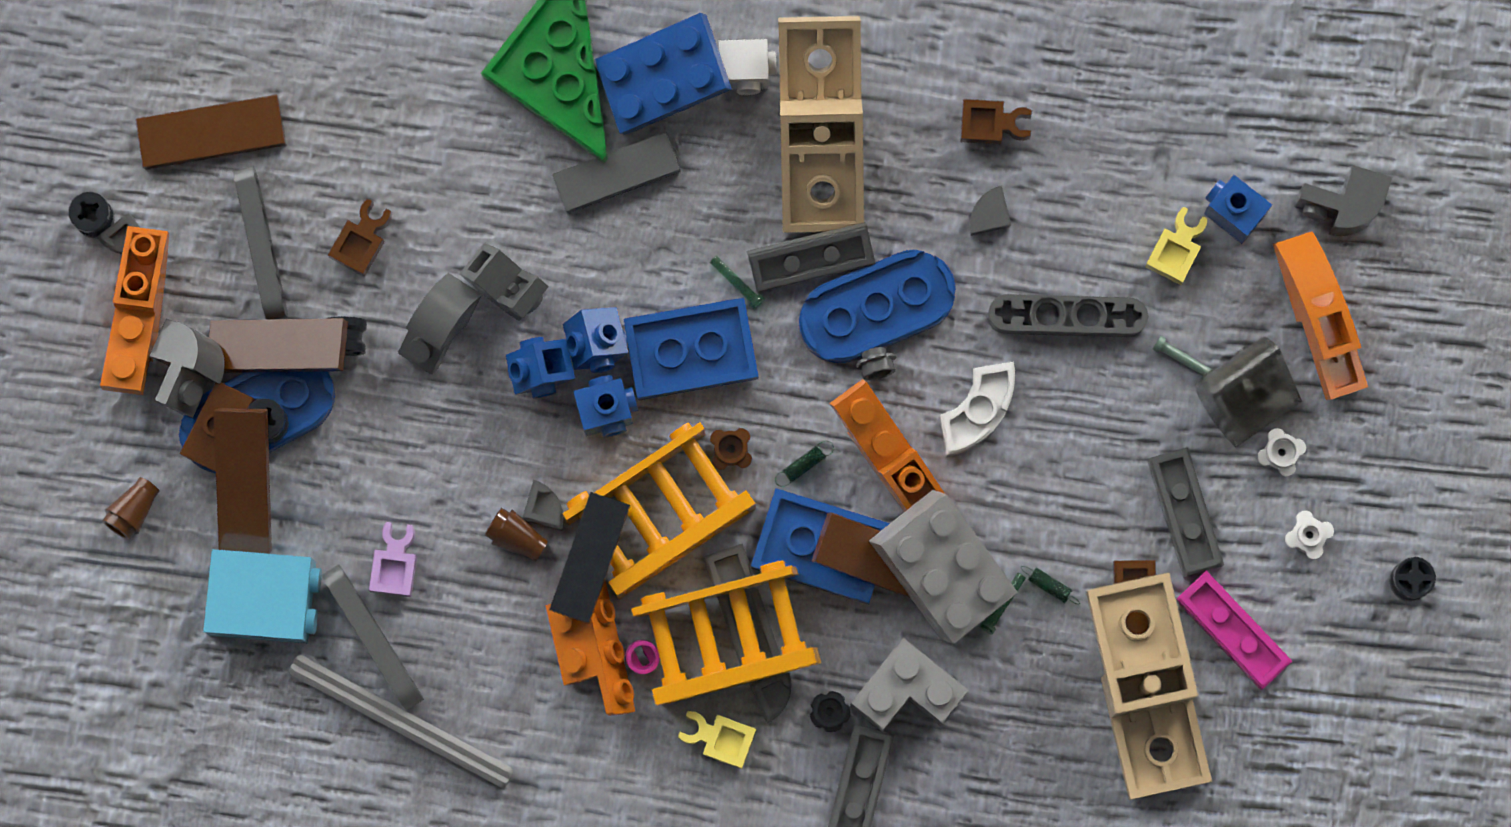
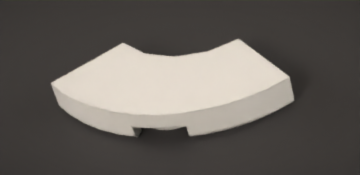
[940,362,1015,457]

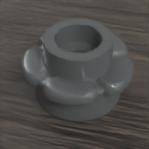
[856,347,896,380]

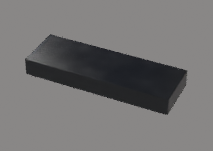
[549,492,630,624]

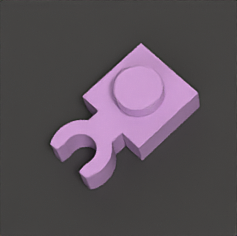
[369,522,417,597]

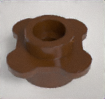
[710,428,752,470]

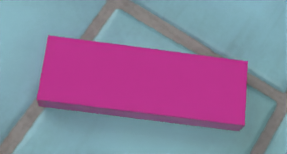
[1176,570,1293,690]

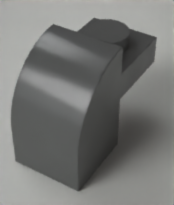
[1294,165,1392,236]
[459,243,549,321]
[398,273,482,375]
[150,319,224,418]

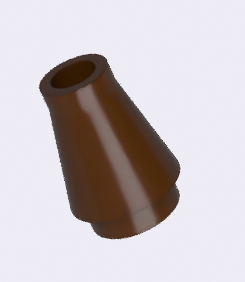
[102,477,160,540]
[484,507,548,562]

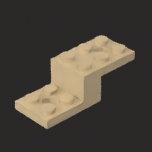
[778,16,864,233]
[1086,573,1212,800]

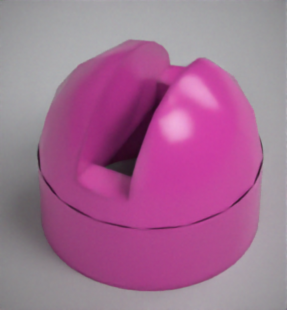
[625,640,660,674]

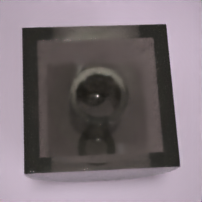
[1195,337,1302,448]

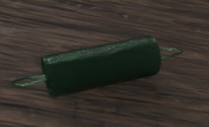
[775,441,834,487]
[1021,566,1080,605]

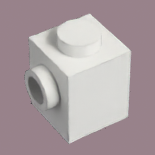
[719,39,777,95]

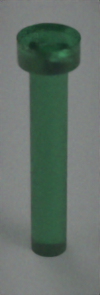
[710,255,765,310]
[979,573,1026,635]

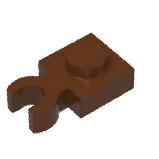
[961,99,1032,145]
[328,199,392,277]

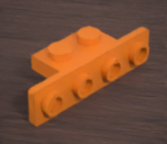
[545,581,635,716]

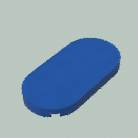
[799,249,956,363]
[179,372,335,473]

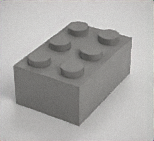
[869,490,1018,644]

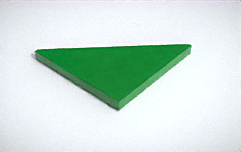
[480,0,608,163]

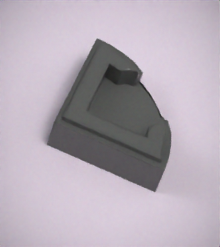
[970,185,1011,236]
[96,212,141,254]
[522,479,564,531]
[750,672,791,723]

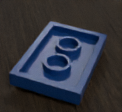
[594,12,732,135]
[623,297,759,401]
[751,488,890,605]

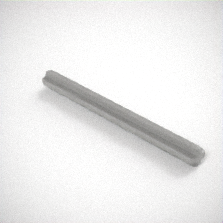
[289,655,513,788]

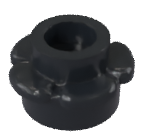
[810,691,851,732]

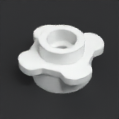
[1258,428,1306,477]
[1285,511,1334,559]

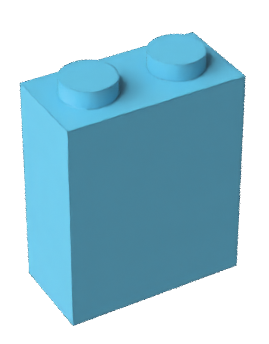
[203,549,322,644]

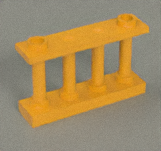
[562,422,756,600]
[631,560,822,705]

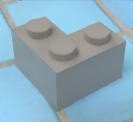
[850,638,969,732]

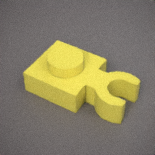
[1145,207,1207,285]
[678,711,756,769]

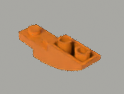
[100,226,169,395]
[1273,231,1368,400]
[829,379,945,512]

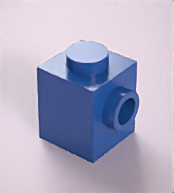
[1204,175,1272,244]

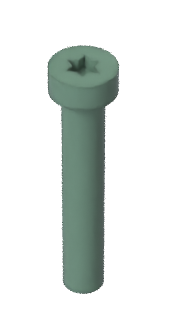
[1153,336,1216,380]

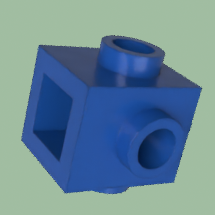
[563,307,628,374]
[505,337,575,399]
[573,375,638,438]

